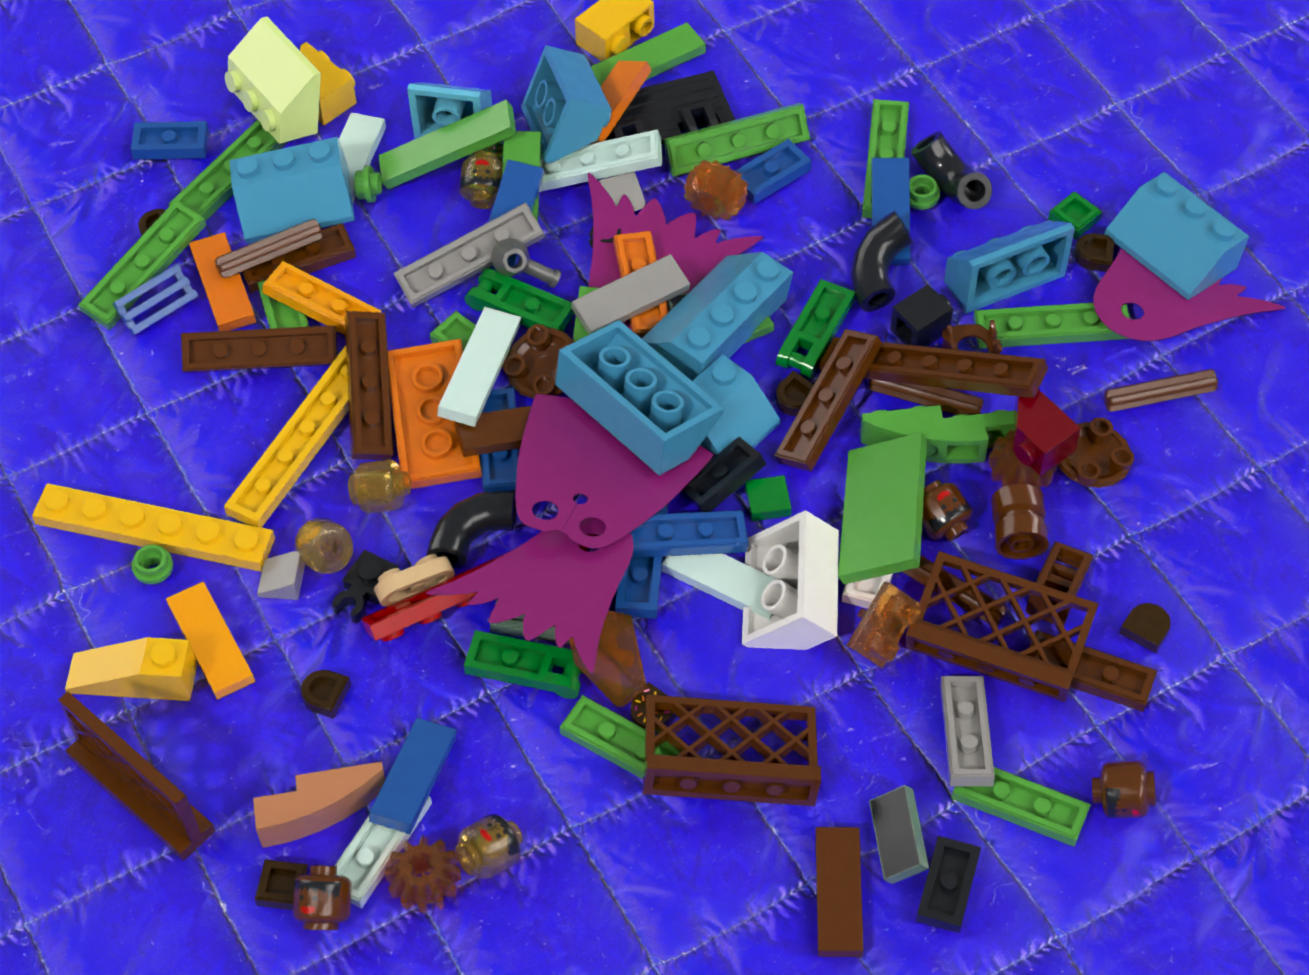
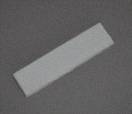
[394,203,545,308]

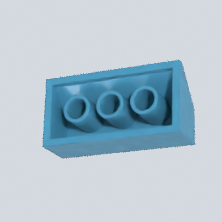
[642,252,793,381]
[555,320,724,476]

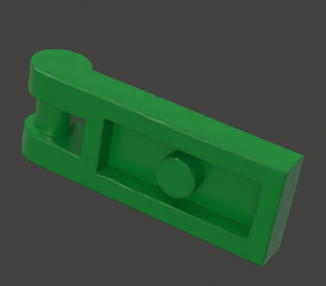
[464,268,575,332]
[776,279,856,378]
[464,630,586,699]

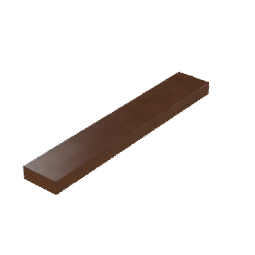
[818,337,1048,398]

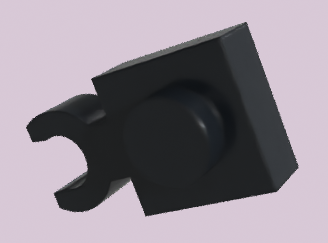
[332,550,399,624]

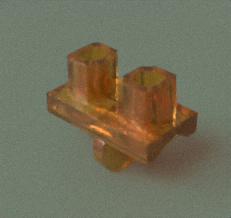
[846,581,921,668]

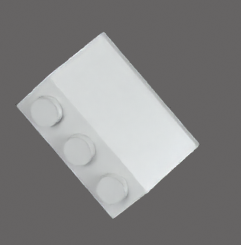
[742,510,839,650]

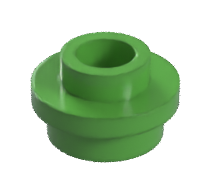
[354,166,382,203]
[909,175,940,210]
[132,545,174,584]

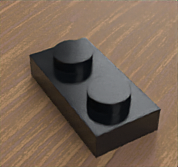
[681,437,767,512]
[916,836,981,933]

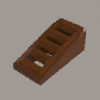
[1025,541,1094,626]

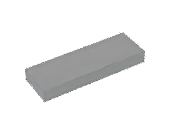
[571,254,690,335]
[940,676,995,786]

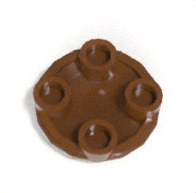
[503,324,574,399]
[1057,417,1134,488]

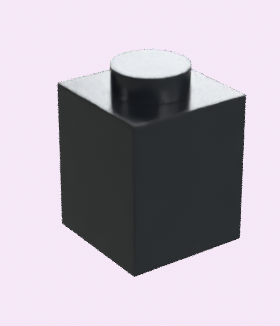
[890,284,953,347]

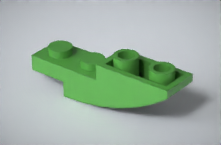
[860,405,1015,464]

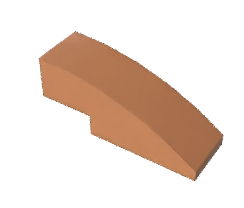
[253,761,386,848]

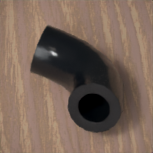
[911,131,992,209]
[851,210,914,312]
[426,491,517,569]

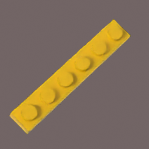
[224,346,349,528]
[32,483,275,572]

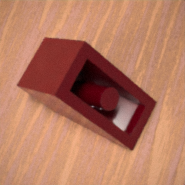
[1012,389,1081,476]

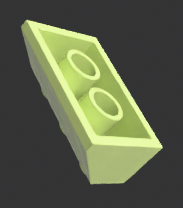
[225,16,321,144]

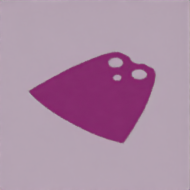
[515,394,714,549]

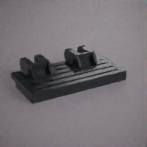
[605,70,735,144]

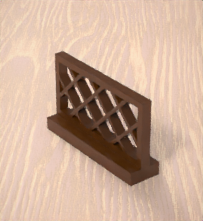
[906,551,1099,703]
[58,691,215,861]
[643,695,821,806]

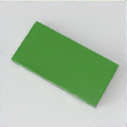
[838,432,927,585]

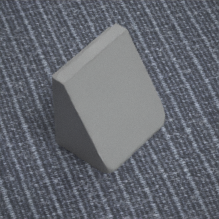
[598,171,646,211]
[257,551,305,600]

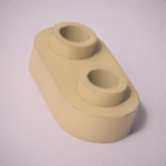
[374,554,455,606]

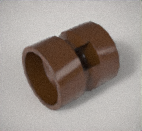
[991,484,1049,560]

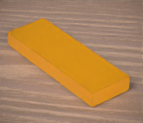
[262,261,381,335]
[166,581,255,700]

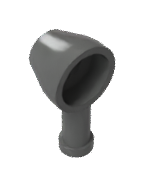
[491,238,561,288]

